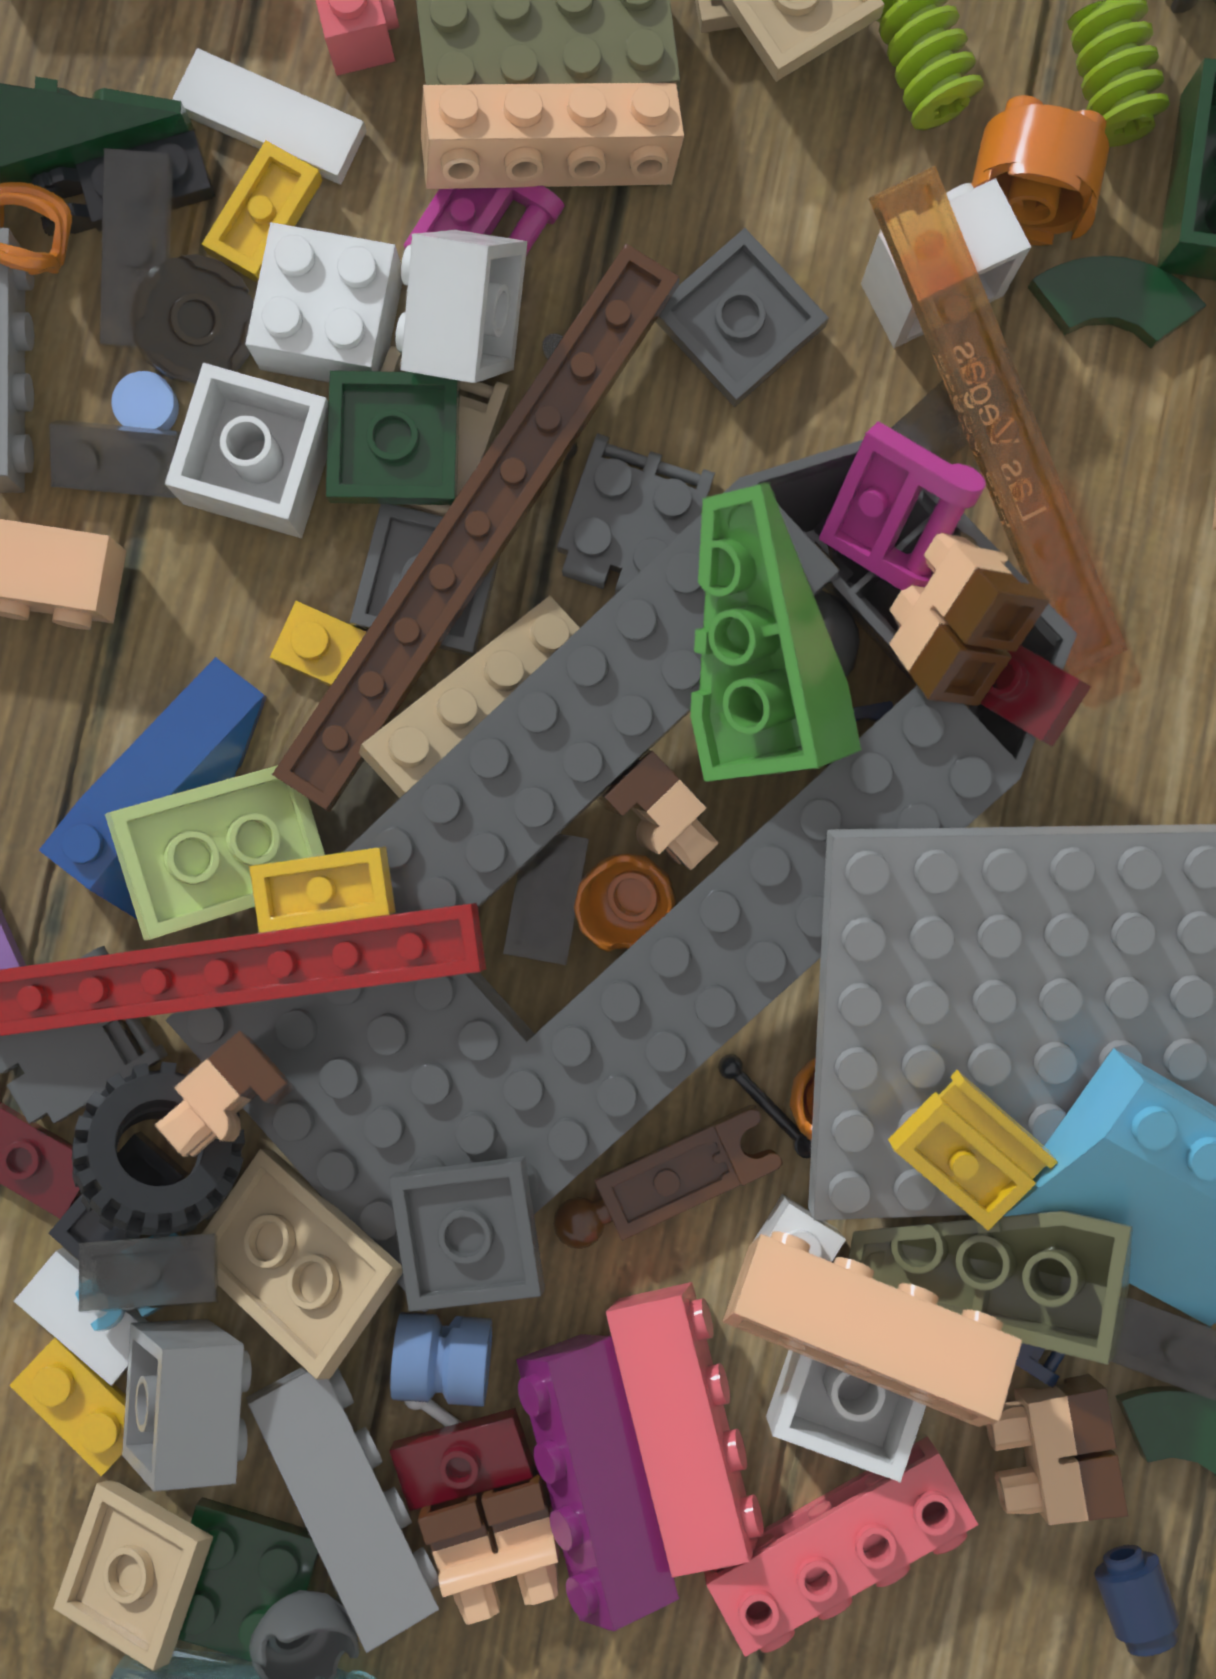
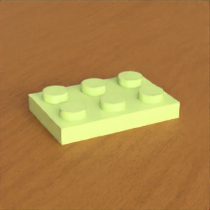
[105,765,325,940]

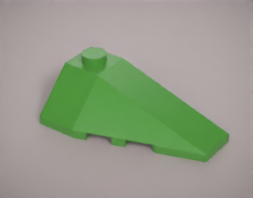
[690,483,861,782]

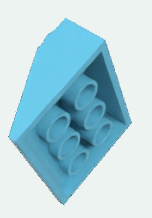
[1004,1048,1216,1326]

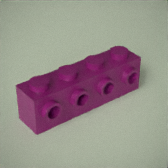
[516,1334,679,1632]

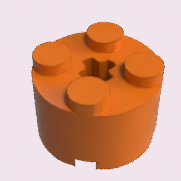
[972,95,1110,246]

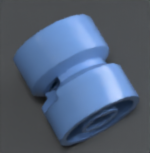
[390,1312,492,1407]

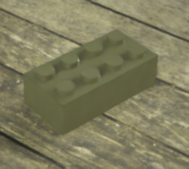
[416,0,680,98]

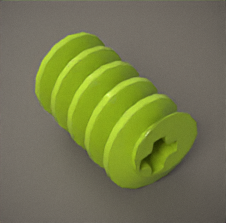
[876,0,985,131]
[1067,0,1170,147]

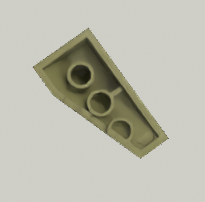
[849,1211,1133,1365]

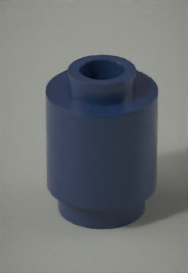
[1094,1545,1180,1657]

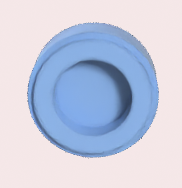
[112,371,179,438]

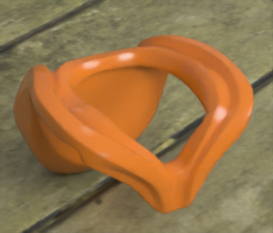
[0,182,72,275]

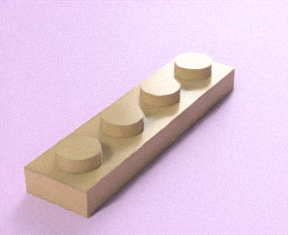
[359,596,580,798]

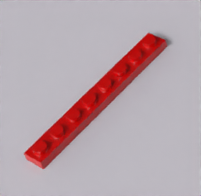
[0,903,486,1036]

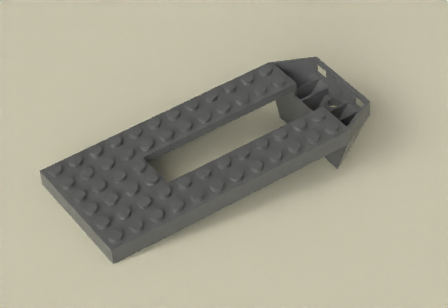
[166,440,1077,1313]

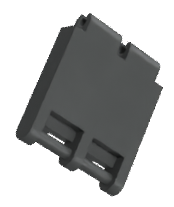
[557,433,715,594]
[0,946,169,1124]

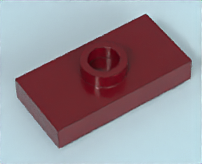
[980,645,1091,747]
[0,1102,81,1219]
[389,1408,536,1511]

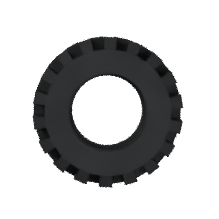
[71,1062,245,1241]

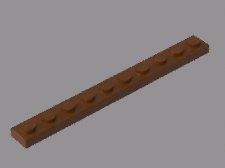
[272,243,679,812]

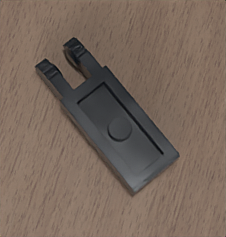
[30,130,215,236]

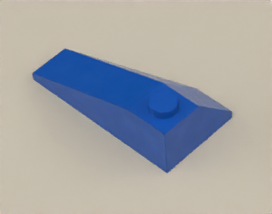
[39,657,267,919]

